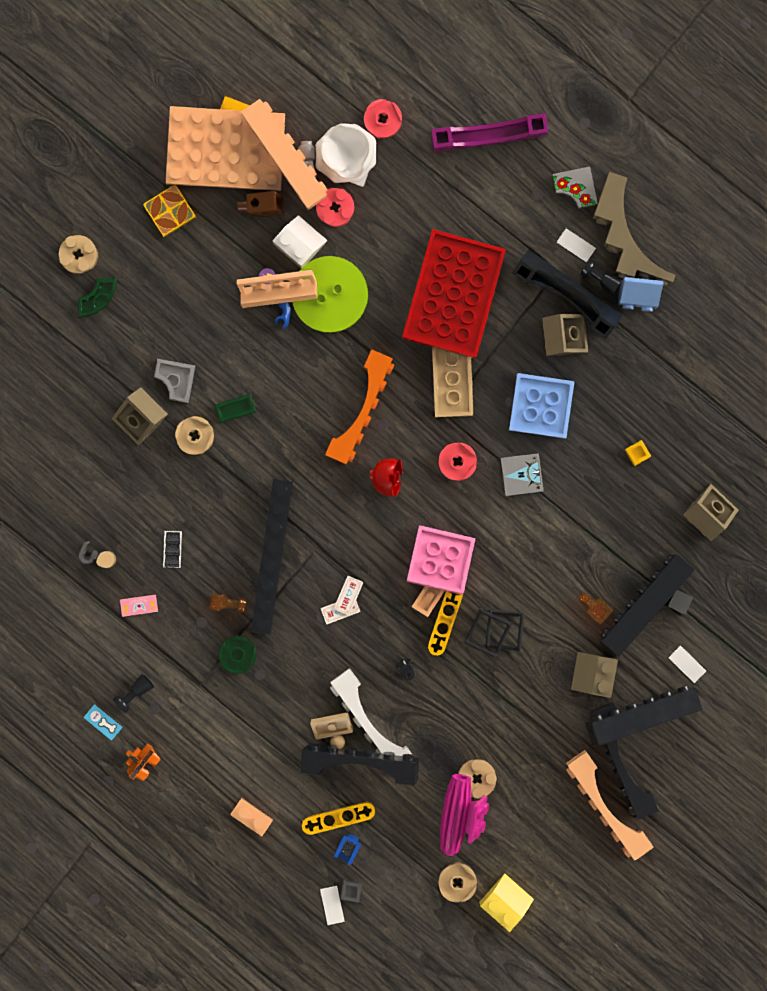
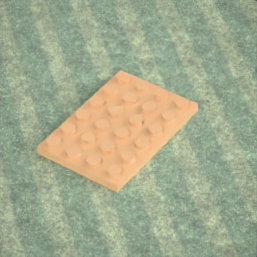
[166,106,285,191]

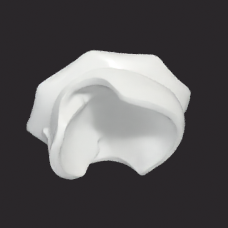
[316,123,376,183]

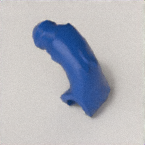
[275,302,291,329]

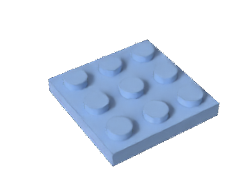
[509,373,574,439]

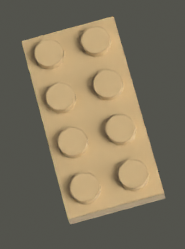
[432,347,473,417]

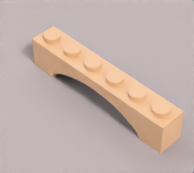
[566,750,653,860]

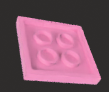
[406,525,475,595]

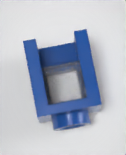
[333,833,361,865]

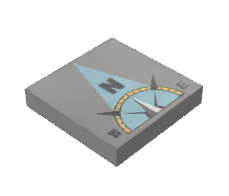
[500,453,544,496]

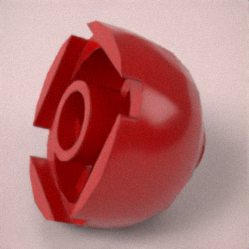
[370,458,403,497]

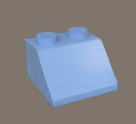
[618,277,663,312]

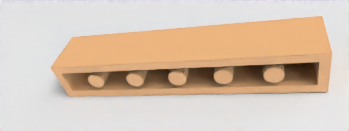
[241,99,328,210]

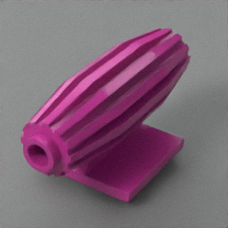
[440,774,489,856]

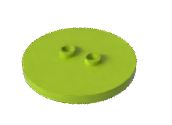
[292,256,368,333]

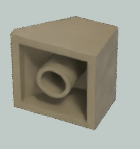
[542,314,588,356]
[112,387,168,446]
[683,484,739,541]
[571,652,618,698]

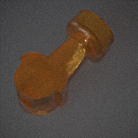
[209,594,246,613]

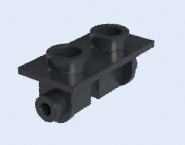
[395,659,414,680]

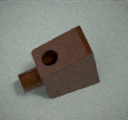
[237,191,284,218]

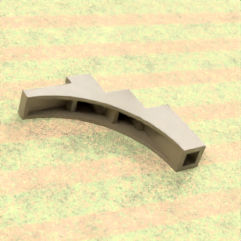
[593,172,676,286]

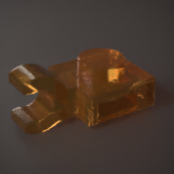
[579,592,613,624]

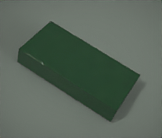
[214,394,256,423]

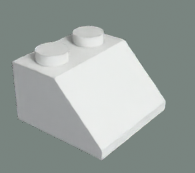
[273,215,327,269]

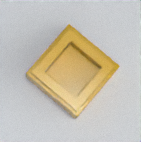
[625,440,651,466]

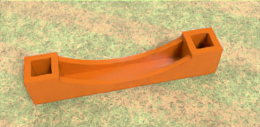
[325,349,395,465]

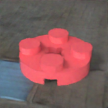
[364,99,402,139]
[316,188,354,227]
[438,443,477,481]

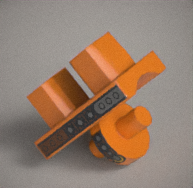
[126,743,160,781]

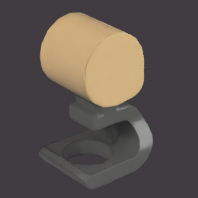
[79,541,116,568]

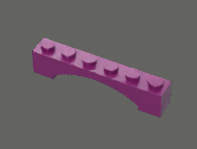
[431,113,548,153]

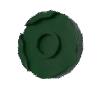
[218,636,257,674]

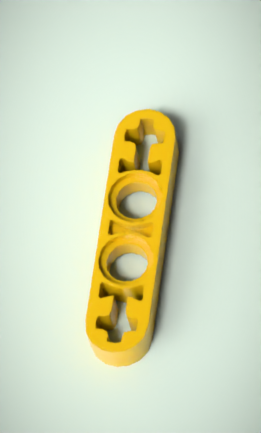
[428,591,463,656]
[302,802,375,835]

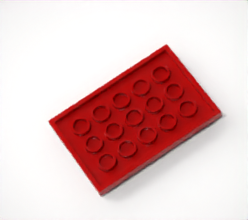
[402,229,506,359]

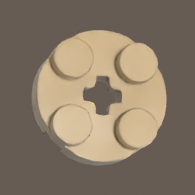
[59,235,98,274]
[175,416,214,455]
[459,759,497,799]
[438,862,477,902]

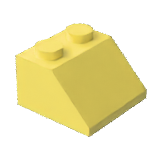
[479,873,534,932]

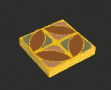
[143,185,196,237]

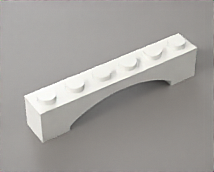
[330,668,412,756]

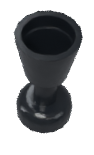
[580,259,622,295]
[113,673,154,713]

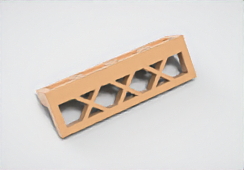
[237,270,317,308]

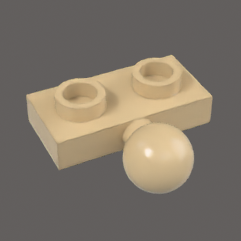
[310,712,353,749]

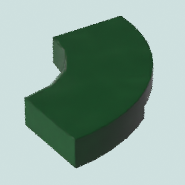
[78,278,117,318]

